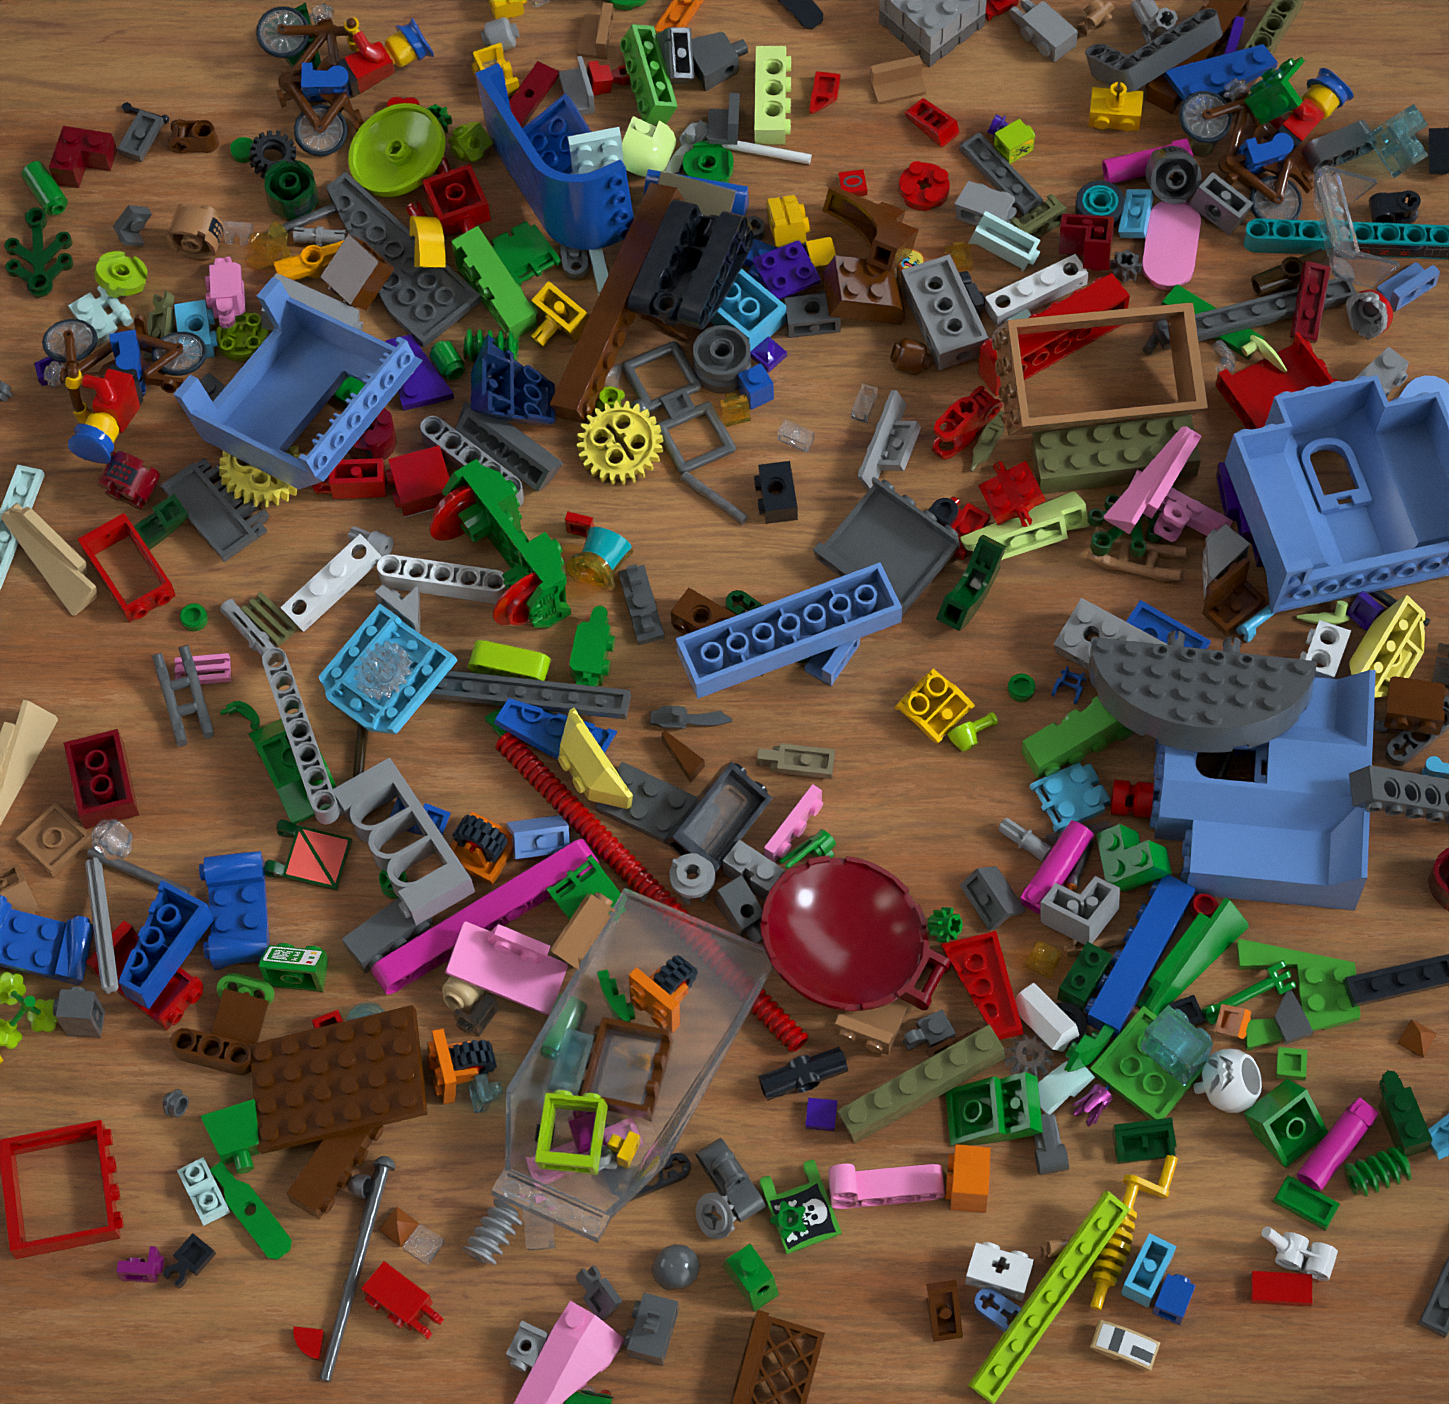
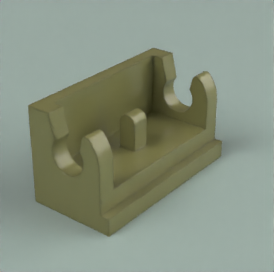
[1009,194,1066,239]

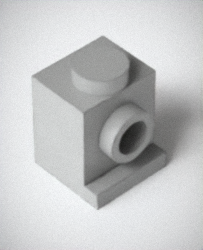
[506,1321,549,1372]

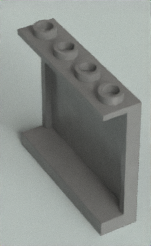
[813,477,960,617]

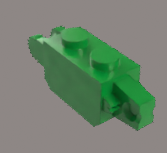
[569,605,616,687]

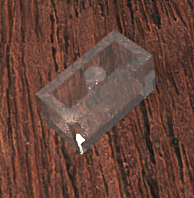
[851,383,878,423]
[777,419,814,453]

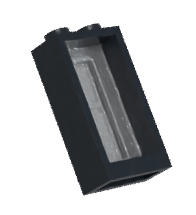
[664,761,773,872]

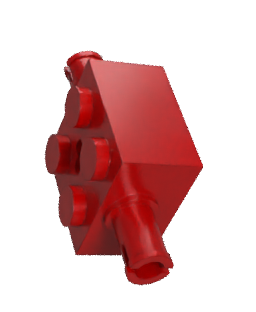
[422,157,491,237]

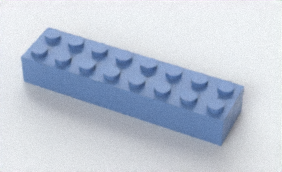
[676,562,902,699]

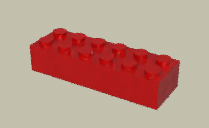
[978,273,1130,397]

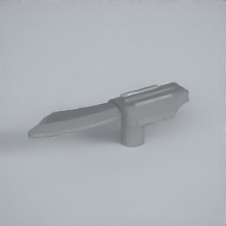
[665,120,708,174]

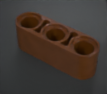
[170,1028,252,1075]

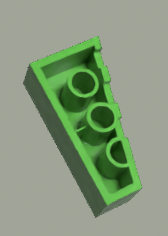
[452,226,538,339]
[1021,696,1133,779]

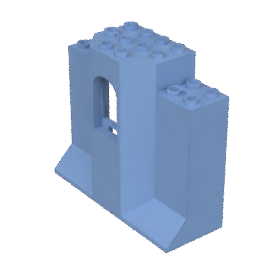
[1225,375,1449,613]
[1150,670,1376,910]

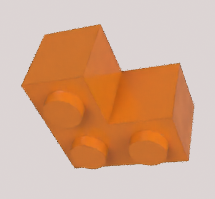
[945,1145,991,1213]

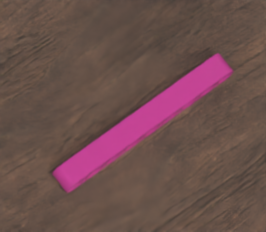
[371,839,599,995]

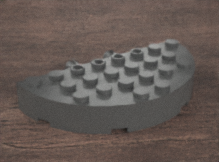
[1089,631,1317,752]

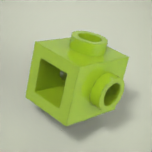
[447,122,493,162]

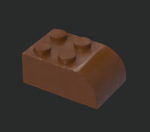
[822,255,905,325]

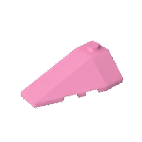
[514,1301,625,1404]

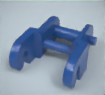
[1051,666,1087,705]

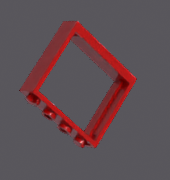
[0,1120,124,1259]

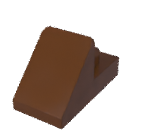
[926,1280,963,1342]

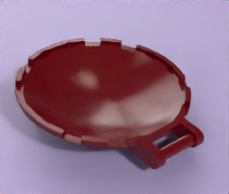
[761,855,952,1011]

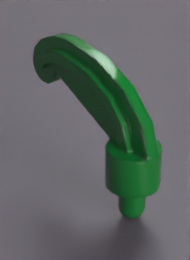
[220,701,260,730]

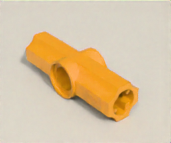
[273,240,344,280]

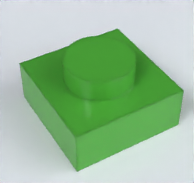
[1276,1047,1307,1081]

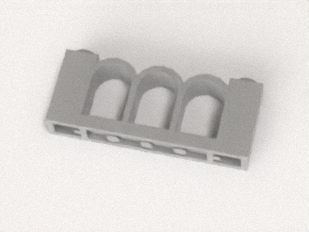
[333,757,475,926]

